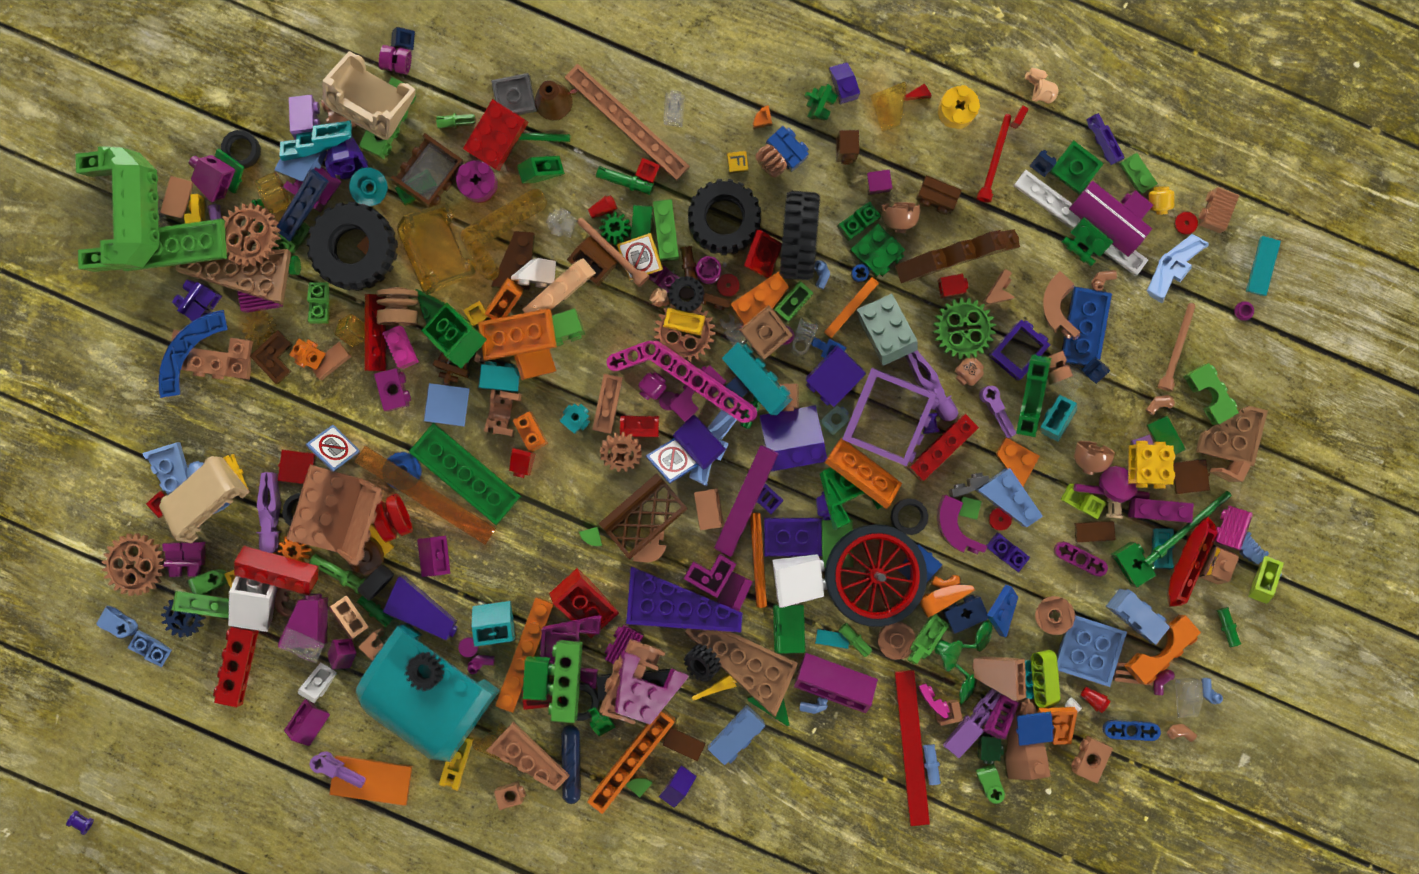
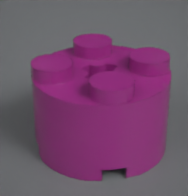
[456,160,498,203]

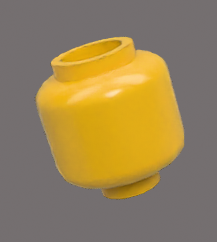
[1149,186,1175,215]

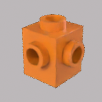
[289,339,326,370]

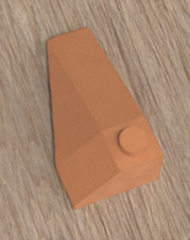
[1004,698,1051,780]

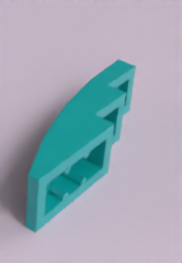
[279,120,352,161]

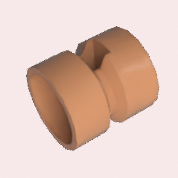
[1047,351,1073,385]

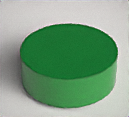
[288,256,301,275]

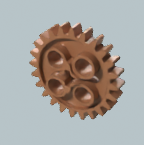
[223,203,281,267]
[654,301,716,363]
[101,533,167,596]

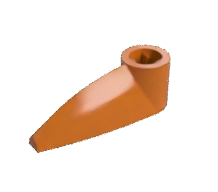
[919,585,975,617]

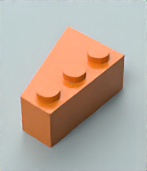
[730,272,789,326]

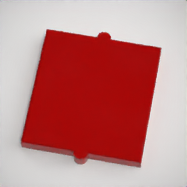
[278,450,316,484]

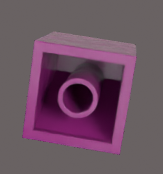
[278,593,328,648]

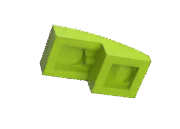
[1060,483,1107,519]

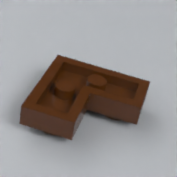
[250,330,293,385]

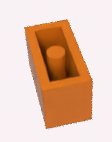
[485,278,524,319]

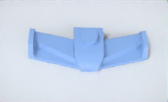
[1147,234,1209,303]
[689,410,737,486]

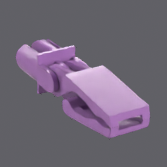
[905,350,958,421]
[256,472,281,553]
[943,688,1004,758]

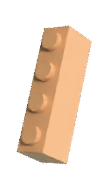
[522,258,595,313]

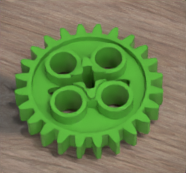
[933,297,996,360]

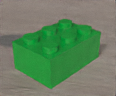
[421,303,487,368]

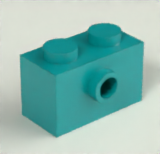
[478,361,520,392]
[1040,394,1077,442]

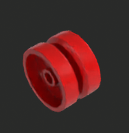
[374,494,413,543]

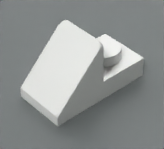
[298,662,337,703]

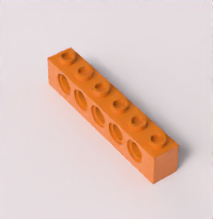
[587,708,676,814]

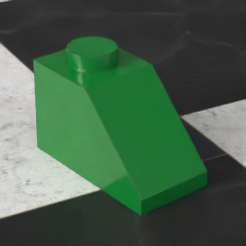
[517,156,565,184]

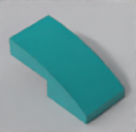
[1152,528,1175,570]

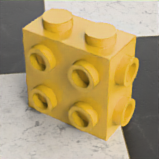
[1128,441,1175,489]

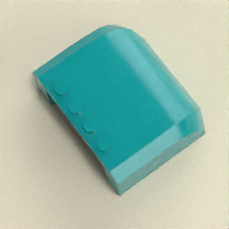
[355,623,500,762]

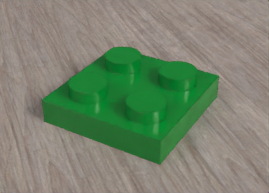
[1050,140,1104,195]

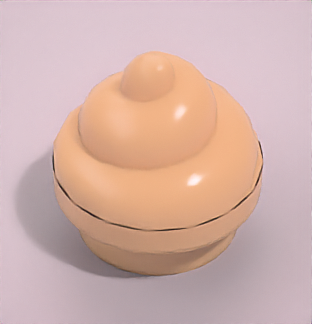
[649,288,670,307]

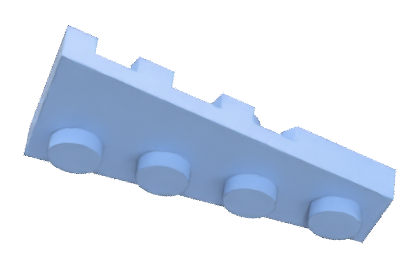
[142,442,188,495]

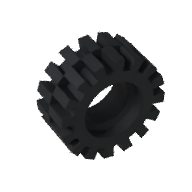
[669,276,705,311]
[684,644,721,682]
[405,652,445,691]

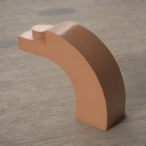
[1043,271,1080,341]

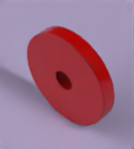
[1174,212,1198,235]
[717,274,740,297]
[989,508,1012,531]

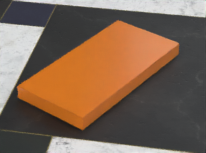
[478,309,557,361]
[824,438,902,509]
[329,755,413,806]

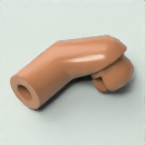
[1091,270,1117,291]
[1146,395,1175,416]

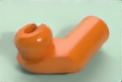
[931,575,961,589]

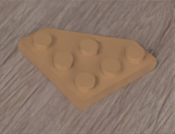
[1196,406,1268,466]

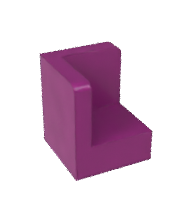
[867,169,893,195]
[327,639,356,669]

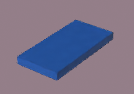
[1062,286,1112,366]

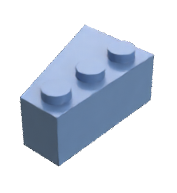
[975,468,1043,527]
[1105,589,1170,645]
[708,704,765,765]

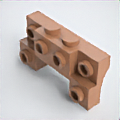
[171,330,253,380]
[599,639,665,725]

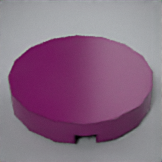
[1099,466,1138,503]

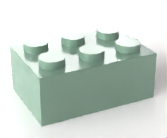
[857,294,918,366]

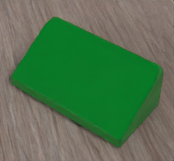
[1147,416,1186,455]

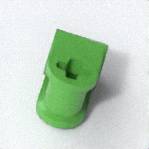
[187,569,227,595]
[975,764,1005,804]

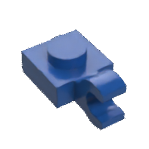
[811,337,847,358]

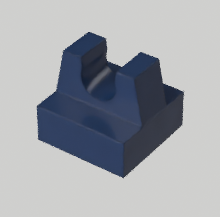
[1030,150,1057,177]
[1082,356,1110,384]

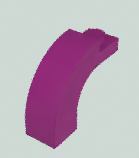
[937,495,987,555]

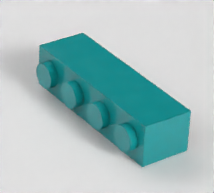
[722,342,793,415]

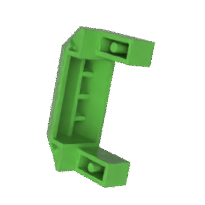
[76,146,160,272]

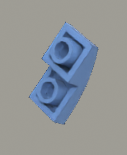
[128,630,172,667]

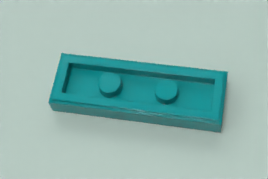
[1246,236,1281,296]

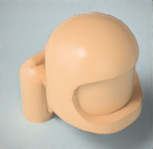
[1025,68,1059,103]

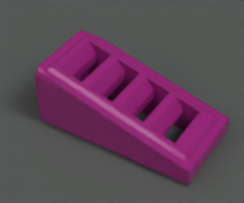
[983,694,1019,739]

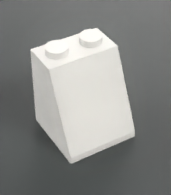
[772,554,827,608]
[228,575,277,632]

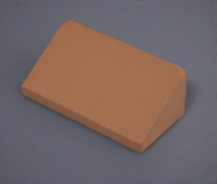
[311,341,352,380]

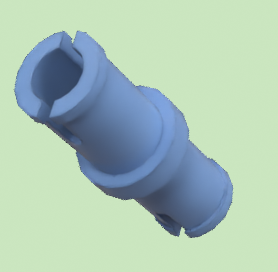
[923,744,941,785]

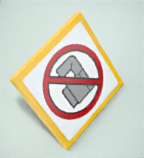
[617,233,663,281]

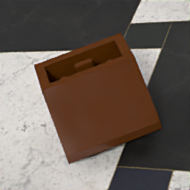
[567,236,618,287]

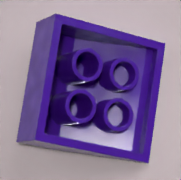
[759,405,827,472]

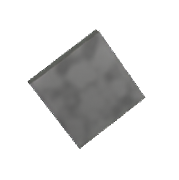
[491,73,537,115]

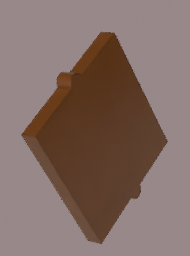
[1173,459,1210,494]

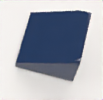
[391,27,415,50]

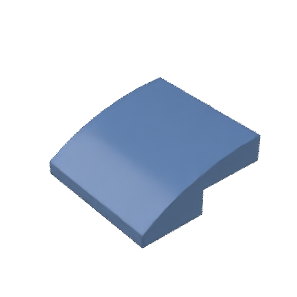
[274,150,327,182]
[424,383,469,426]

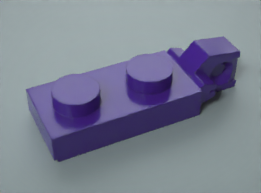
[1086,113,1125,165]

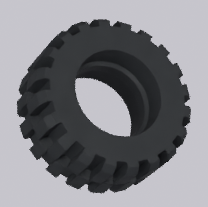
[688,179,761,256]

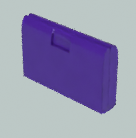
[673,415,726,470]

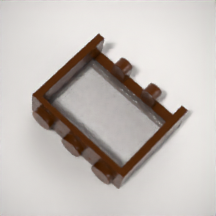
[391,133,464,210]

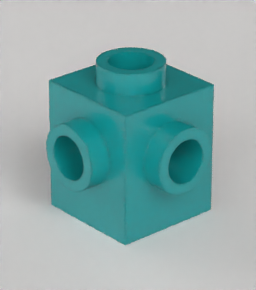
[560,403,590,434]

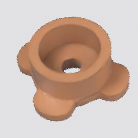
[1017,698,1033,716]

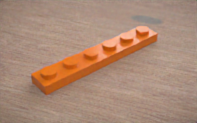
[495,597,554,713]

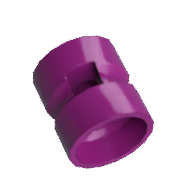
[379,45,412,75]
[696,256,721,284]

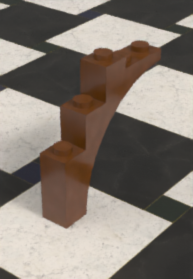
[895,229,1020,283]

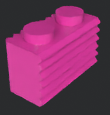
[382,325,419,369]
[1216,506,1253,551]

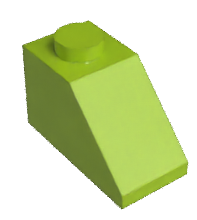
[1248,556,1284,604]

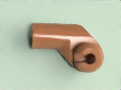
[1167,724,1197,742]

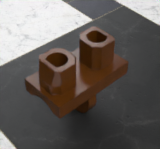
[433,352,470,386]

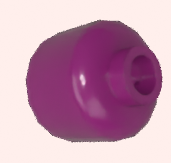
[638,371,666,400]

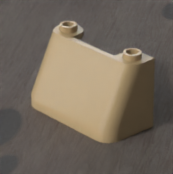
[322,51,416,140]
[159,456,249,543]

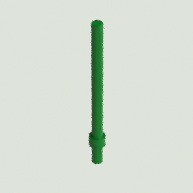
[1143,491,1232,567]

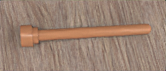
[577,218,649,287]
[1158,303,1195,392]

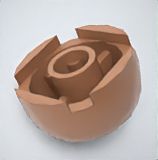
[882,202,920,233]
[1074,440,1115,475]

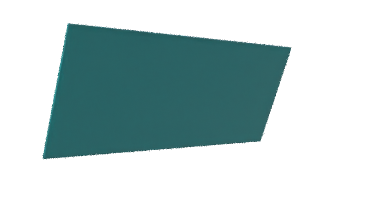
[815,629,849,649]

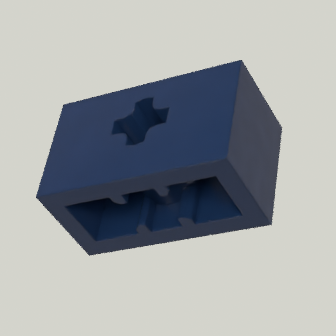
[942,594,989,634]

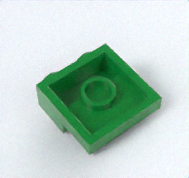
[850,223,905,278]

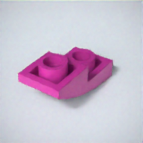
[918,684,950,719]

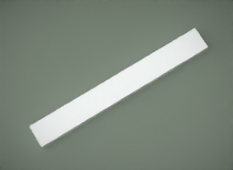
[1013,170,1148,276]

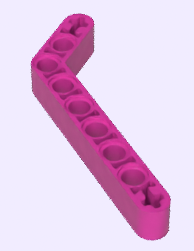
[606,341,757,423]

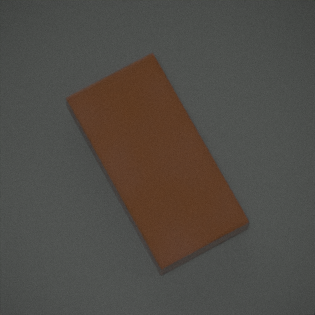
[1074,521,1116,543]
[663,727,706,761]

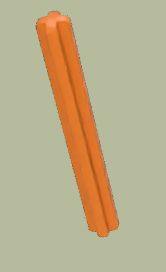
[750,512,767,608]

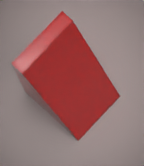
[903,83,932,101]

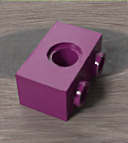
[374,368,411,412]

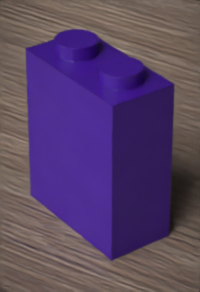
[806,345,866,407]

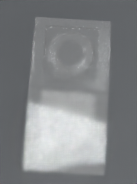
[279,628,324,663]

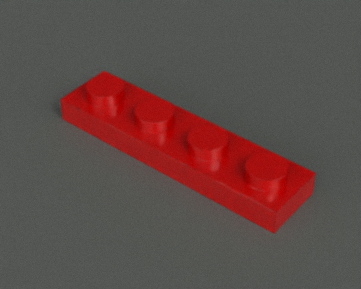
[365,294,386,372]

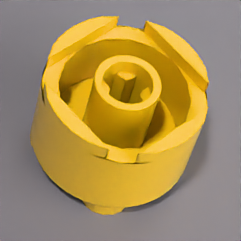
[938,85,980,129]

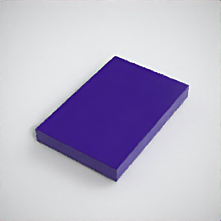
[764,518,822,557]

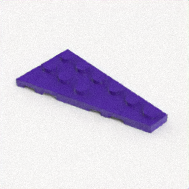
[626,566,743,633]

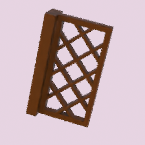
[599,473,688,560]

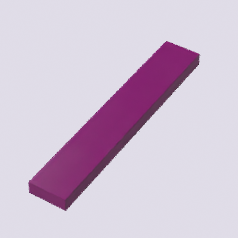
[714,445,779,557]

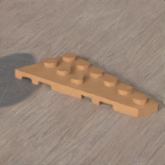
[175,249,291,305]
[685,629,798,717]

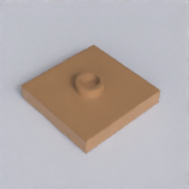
[739,305,793,360]

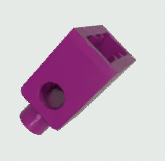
[188,155,235,202]

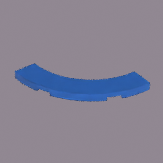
[159,310,228,398]

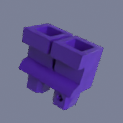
[172,279,222,322]

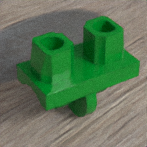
[804,84,838,121]

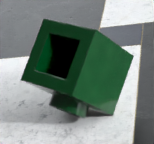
[977,734,1004,764]

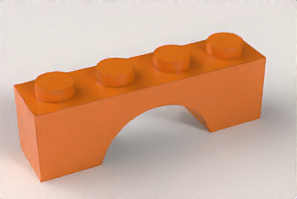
[1124,615,1201,685]

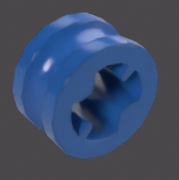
[851,264,869,282]

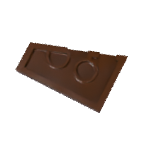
[491,231,535,290]

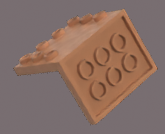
[287,464,382,565]

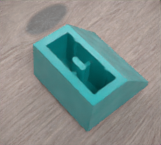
[472,601,516,647]

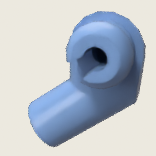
[814,260,830,290]
[1201,678,1223,704]
[800,697,828,714]

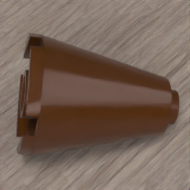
[535,80,573,121]

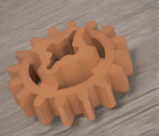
[600,432,642,472]

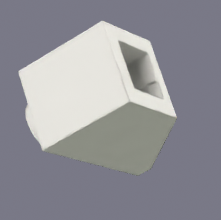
[511,258,556,288]

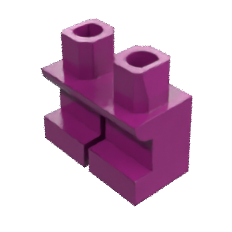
[162,542,206,577]

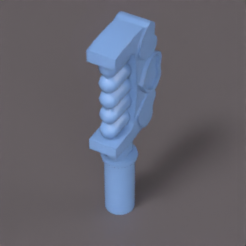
[1240,532,1282,576]

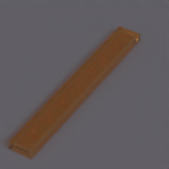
[355,446,496,545]

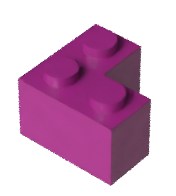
[684,553,736,598]

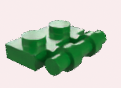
[1062,217,1113,266]

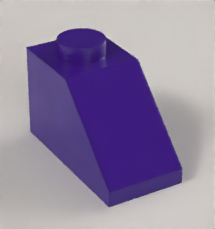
[829,62,860,104]

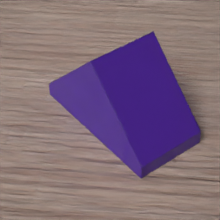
[659,765,697,808]

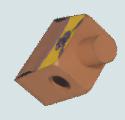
[1199,544,1239,584]

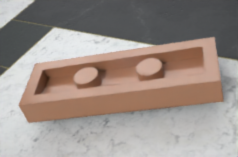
[592,374,623,434]

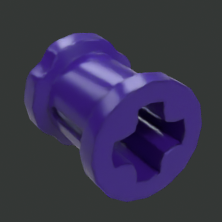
[920,413,940,434]
[66,810,94,835]

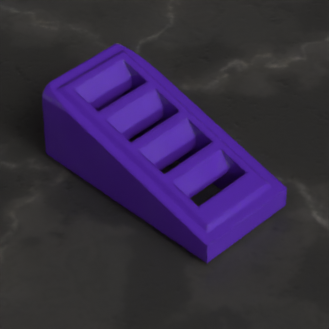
[757,483,784,514]

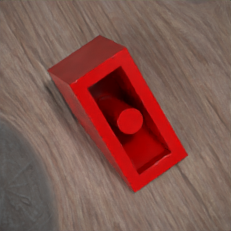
[509,448,536,478]

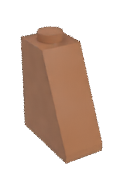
[972,656,1026,701]

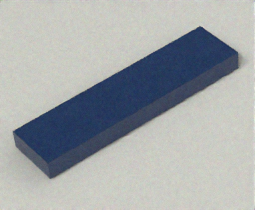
[276,169,329,242]

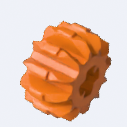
[277,537,312,562]

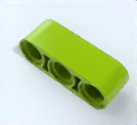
[1031,650,1060,708]

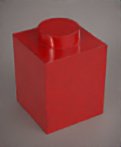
[937,273,968,299]

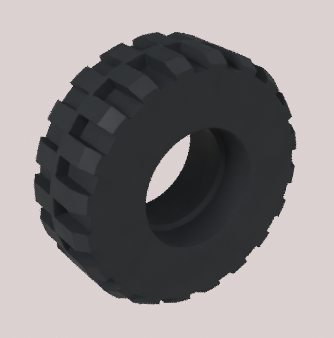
[780,191,820,280]
[306,202,398,291]

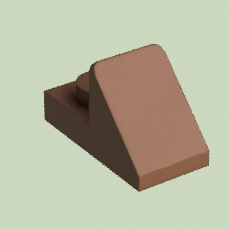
[982,269,1015,306]

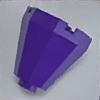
[325,135,368,180]

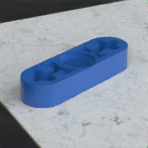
[1102,720,1161,741]

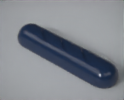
[561,725,581,804]

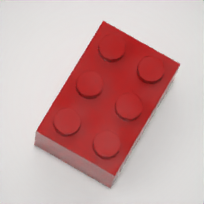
[463,99,529,171]

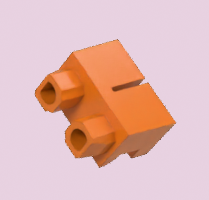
[512,411,549,452]

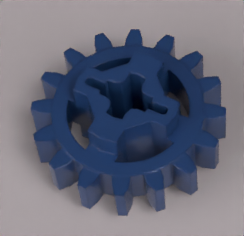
[161,599,206,638]

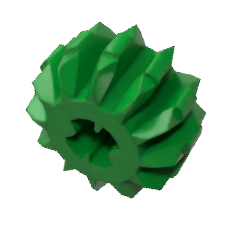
[599,212,632,245]

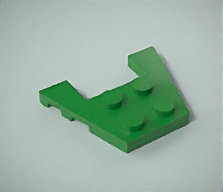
[820,467,893,531]

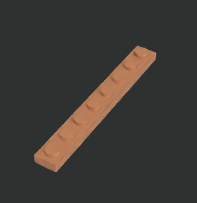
[565,63,690,181]

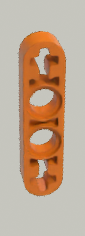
[824,277,879,339]

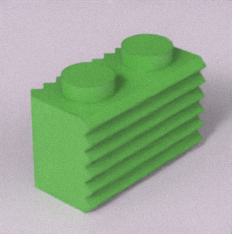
[774,281,813,323]

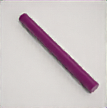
[1074,484,1150,499]

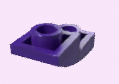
[987,532,1030,573]

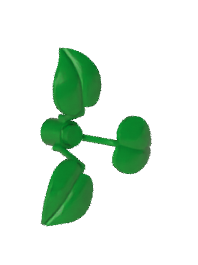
[935,619,992,705]

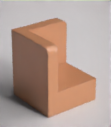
[935,699,963,726]

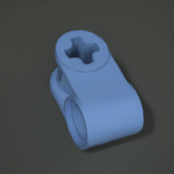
[96,606,138,638]

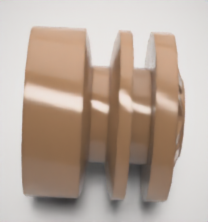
[377,287,418,326]

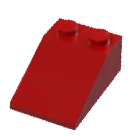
[549,568,619,638]

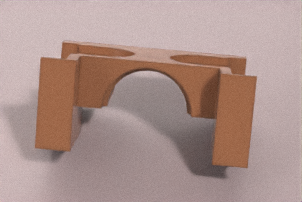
[484,389,522,437]

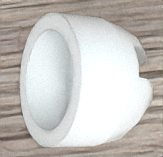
[1065,697,1082,713]

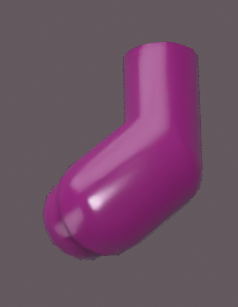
[467,655,495,674]
[1154,669,1175,695]

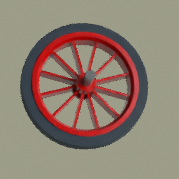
[825,524,927,627]

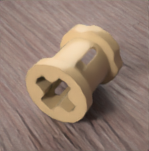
[1105,498,1124,519]

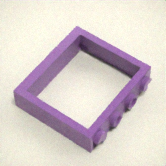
[842,367,939,466]

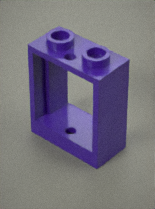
[988,320,1051,381]

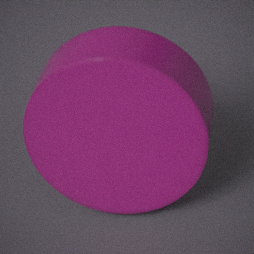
[659,391,675,411]
[458,637,479,657]

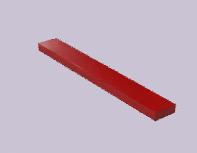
[894,670,930,826]

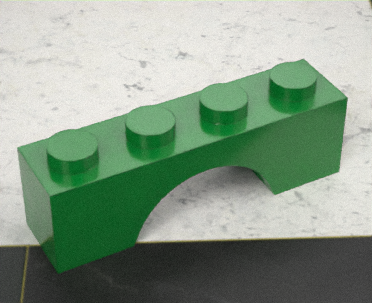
[1016,355,1052,437]

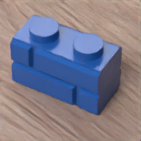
[766,126,809,172]

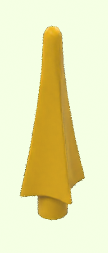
[692,674,737,701]

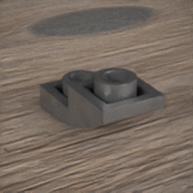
[949,473,989,497]

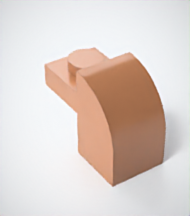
[633,524,667,563]

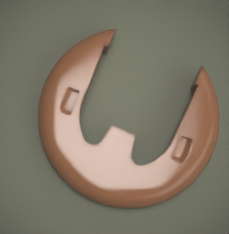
[275,588,306,617]

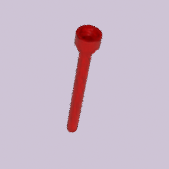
[976,114,1012,203]

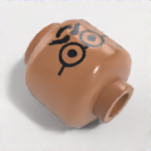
[955,357,984,386]

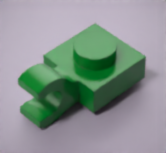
[588,707,616,736]

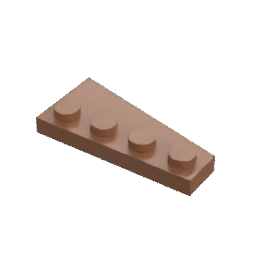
[486,722,569,791]

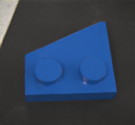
[987,585,1018,638]

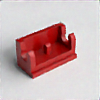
[620,416,659,437]

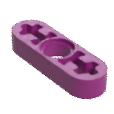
[1054,542,1108,577]

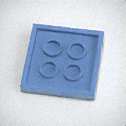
[1057,615,1127,687]

